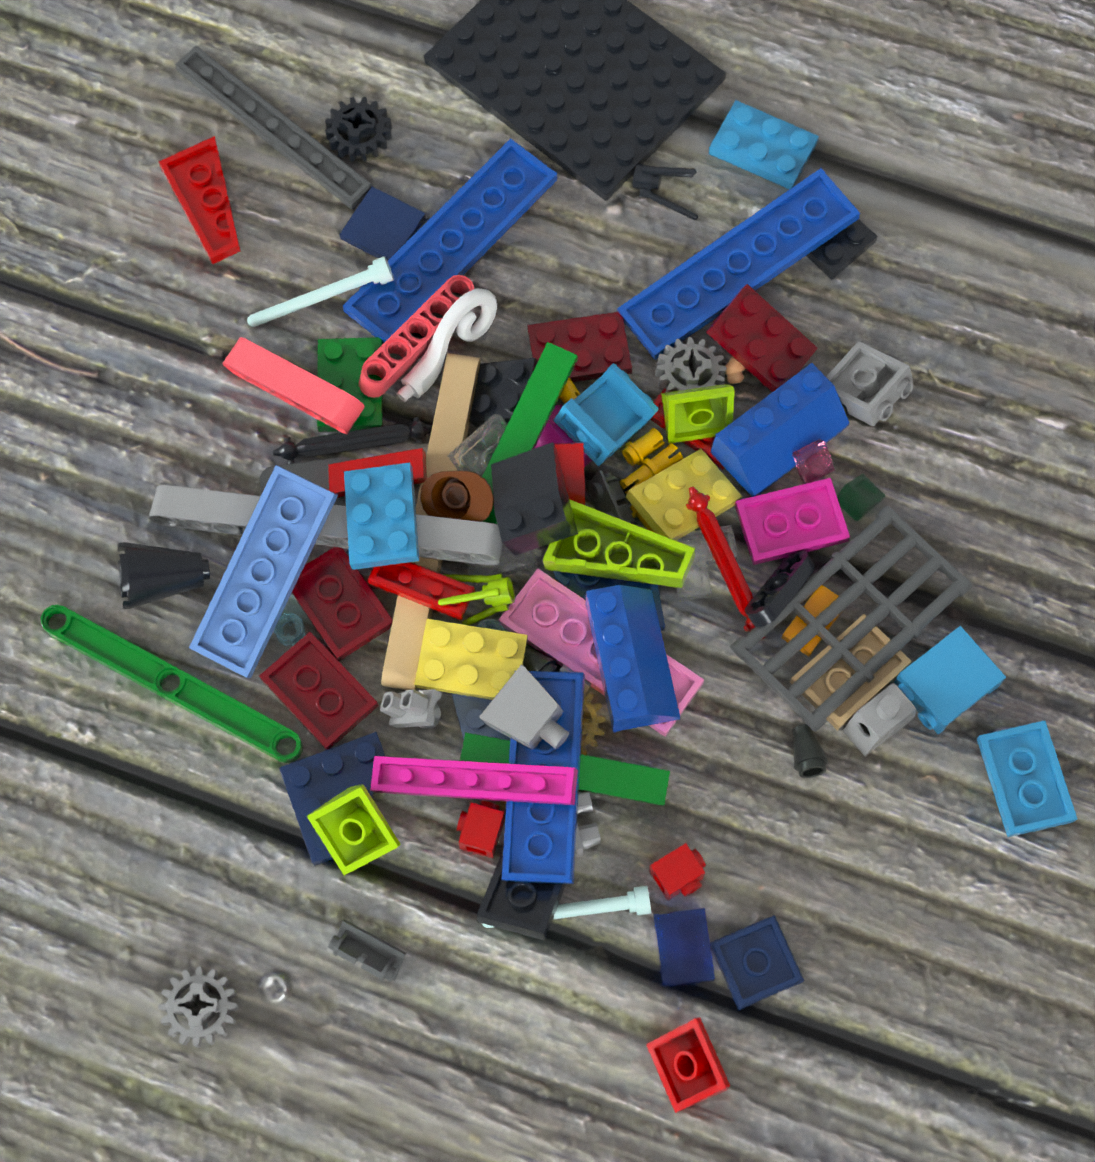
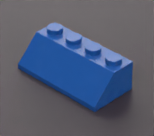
[710,363,850,497]
[585,585,680,732]

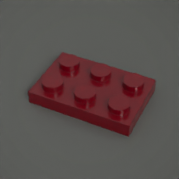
[706,284,817,392]
[527,312,632,382]
[291,547,393,661]
[259,632,379,750]

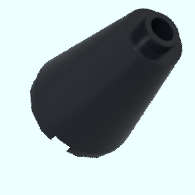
[117,542,210,609]

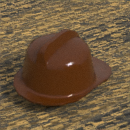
[420,471,494,522]

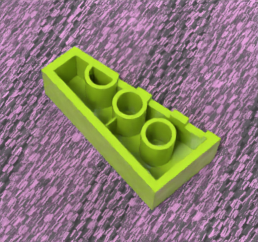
[543,499,695,588]

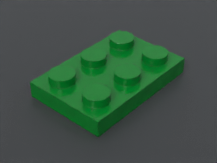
[317,337,383,432]

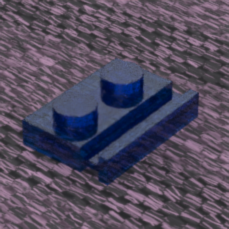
[653,908,715,987]

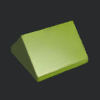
[661,384,735,444]
[307,784,401,875]

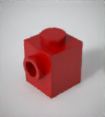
[457,801,505,859]
[649,843,706,901]

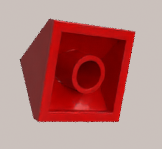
[646,1017,730,1113]

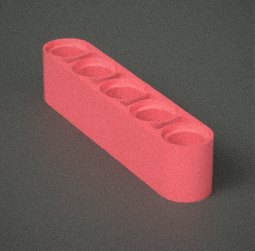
[358,275,474,398]
[222,337,365,434]

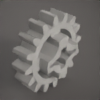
[655,337,727,392]
[158,967,239,1048]

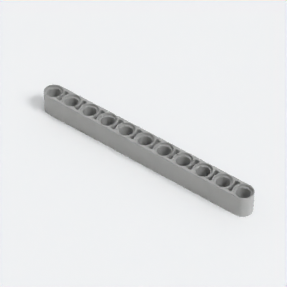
[149,485,503,565]

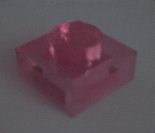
[792,439,835,484]

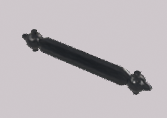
[273,417,432,464]

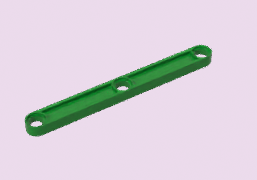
[41,605,303,763]

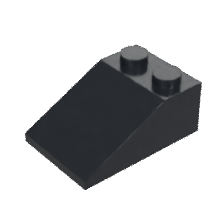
[491,442,578,556]

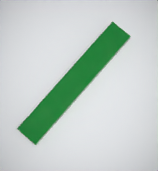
[482,342,578,525]
[460,732,670,806]

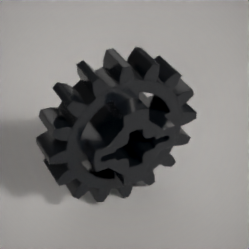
[325,97,392,162]

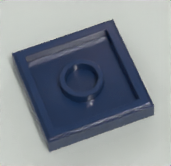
[340,186,426,261]
[709,915,804,1011]

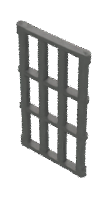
[730,506,973,732]

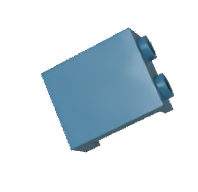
[553,363,658,467]
[894,626,1006,734]

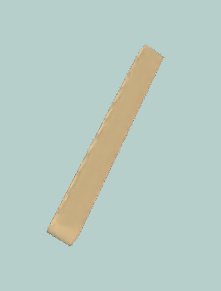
[381,353,481,690]

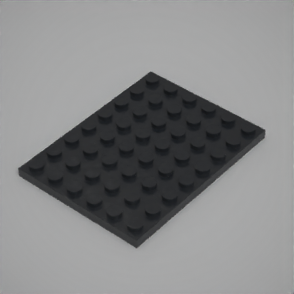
[423,0,726,201]

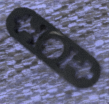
[745,550,815,627]

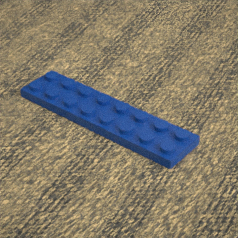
[343,138,557,343]
[617,168,860,360]

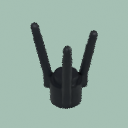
[633,163,698,220]

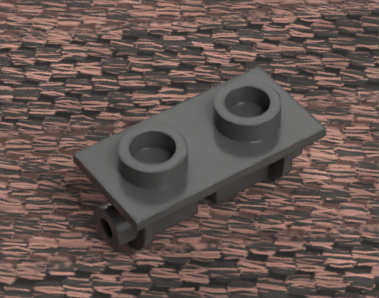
[586,470,637,525]
[328,919,406,982]

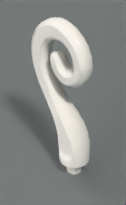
[396,288,497,402]

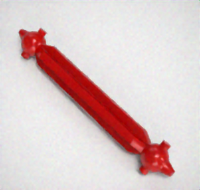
[686,486,765,640]

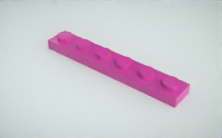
[370,756,578,805]

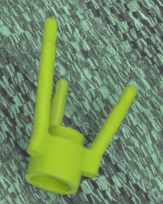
[438,573,515,625]

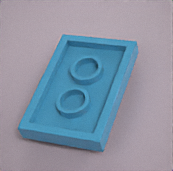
[708,100,819,190]
[344,462,420,570]
[977,721,1077,838]

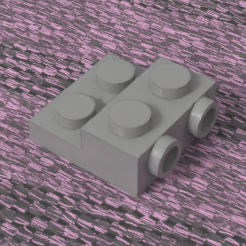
[826,341,913,427]

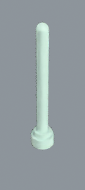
[247,256,394,327]
[482,885,651,928]

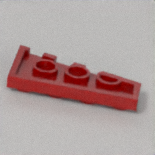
[158,136,241,265]

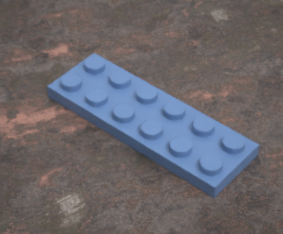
[189,465,338,678]

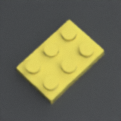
[626,449,743,541]
[414,619,528,700]

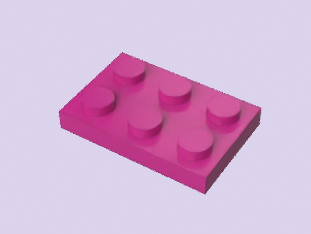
[735,478,850,565]

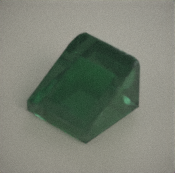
[837,473,886,521]

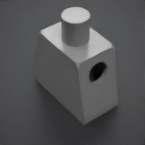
[479,665,569,750]
[843,683,917,757]

